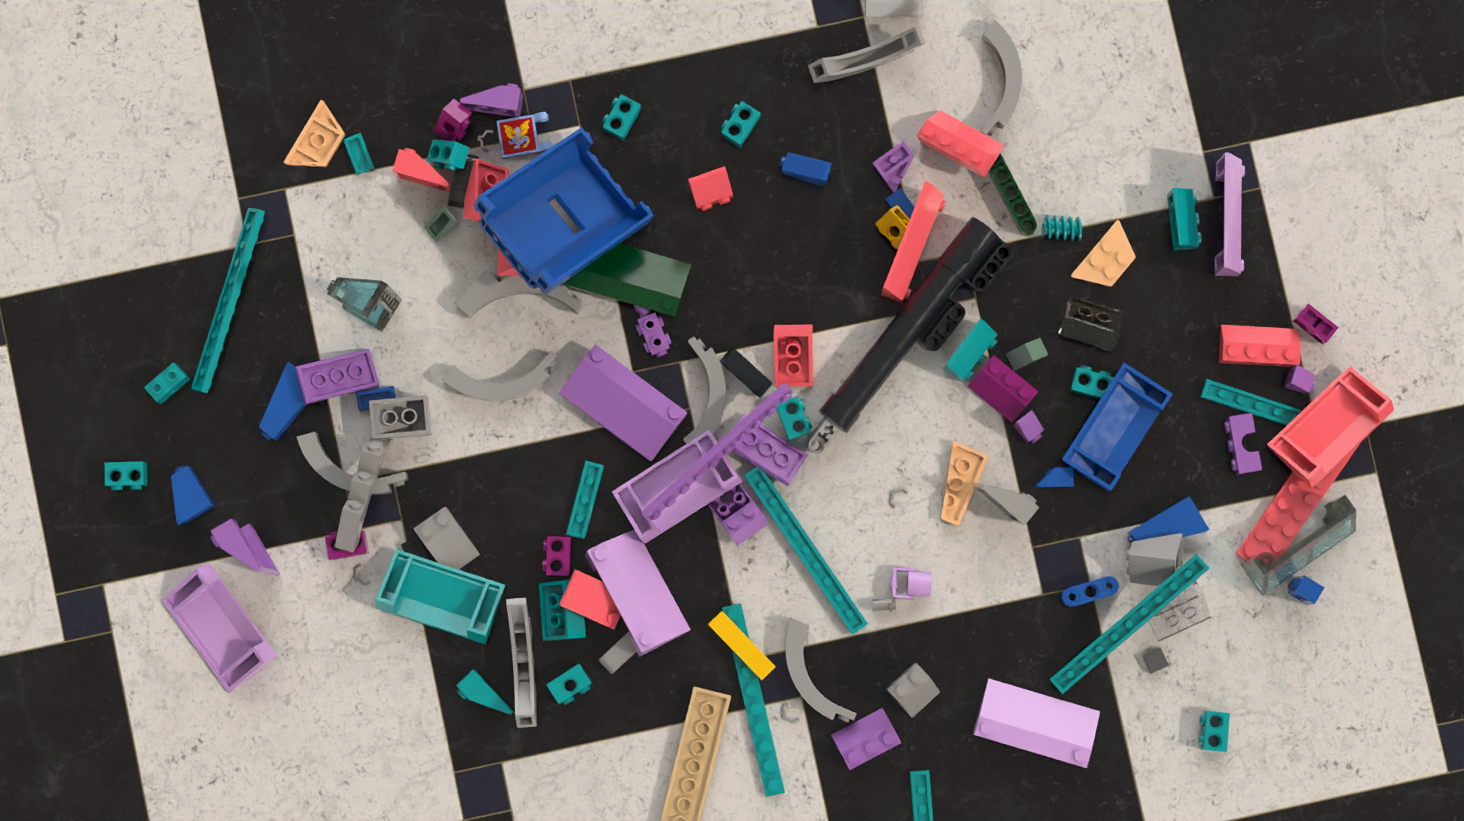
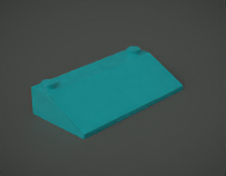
[375,549,505,644]

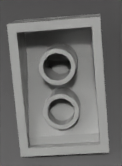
[369,395,432,439]
[972,482,1039,525]
[414,507,480,570]

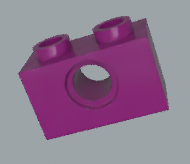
[434,99,472,141]

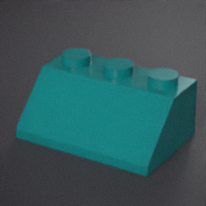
[1167,188,1202,251]
[944,319,998,382]
[539,580,586,641]

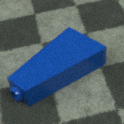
[259,362,307,441]
[1127,496,1210,545]

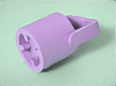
[890,567,932,600]

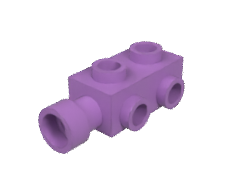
[634,305,672,358]

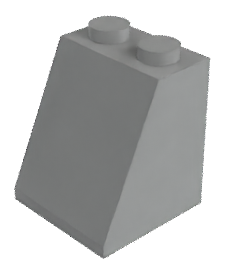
[1126,533,1183,586]
[886,663,940,718]

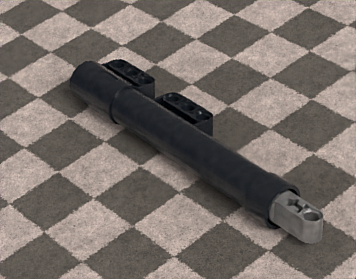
[805,217,1012,454]

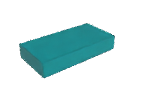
[343,133,375,175]

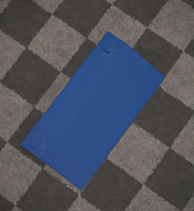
[1062,363,1173,492]

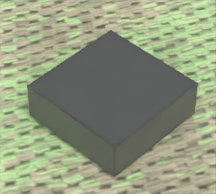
[1143,648,1169,674]

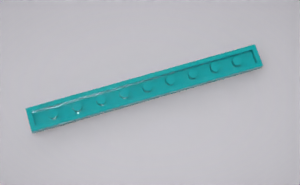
[191,208,265,394]
[744,467,868,635]
[1050,554,1210,694]
[722,603,785,797]

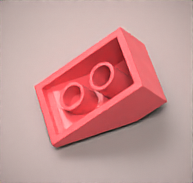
[392,148,452,193]
[464,158,509,222]
[688,166,733,211]
[774,325,813,387]
[559,570,621,630]

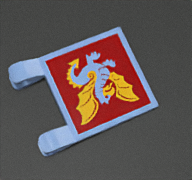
[497,112,553,158]

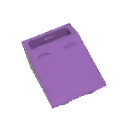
[708,484,769,546]

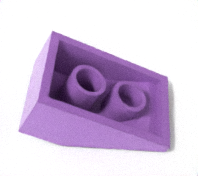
[460,83,523,117]

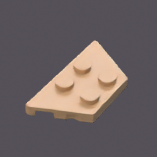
[284,100,345,167]
[1070,220,1136,287]

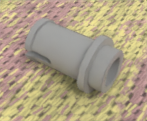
[872,597,896,612]

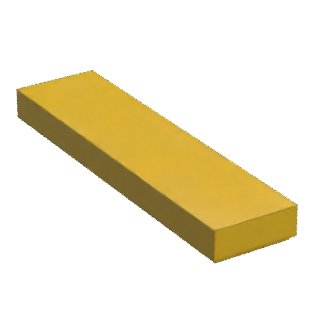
[708,611,776,680]

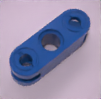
[1061,576,1119,607]

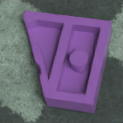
[872,141,914,193]

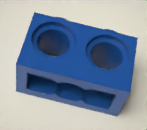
[1288,575,1325,605]

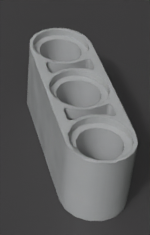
[598,631,636,675]

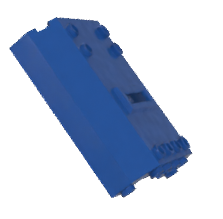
[473,127,654,295]

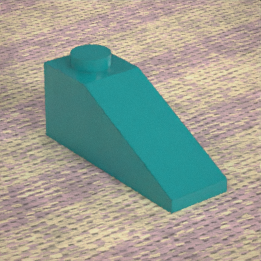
[456,670,514,715]

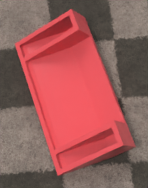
[881,180,946,303]
[1267,366,1394,489]

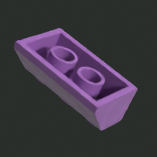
[831,708,901,770]

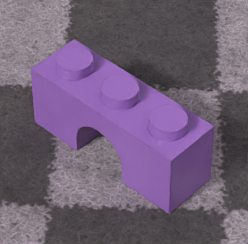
[1224,413,1262,475]

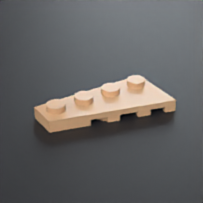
[941,441,989,526]

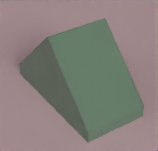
[424,205,459,242]
[1005,338,1048,371]

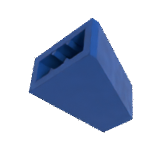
[779,152,832,188]
[171,465,215,526]

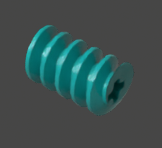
[1041,215,1082,241]

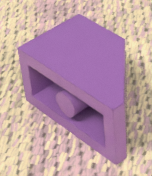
[1284,365,1316,395]
[1013,410,1044,443]

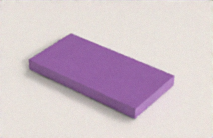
[295,349,380,405]
[732,413,808,487]

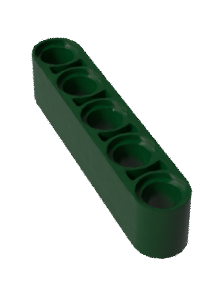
[988,153,1037,236]

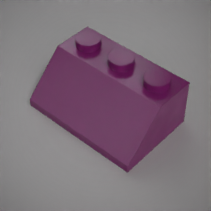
[968,355,1038,423]

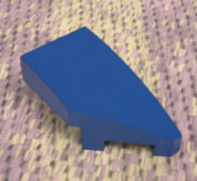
[1035,467,1074,488]

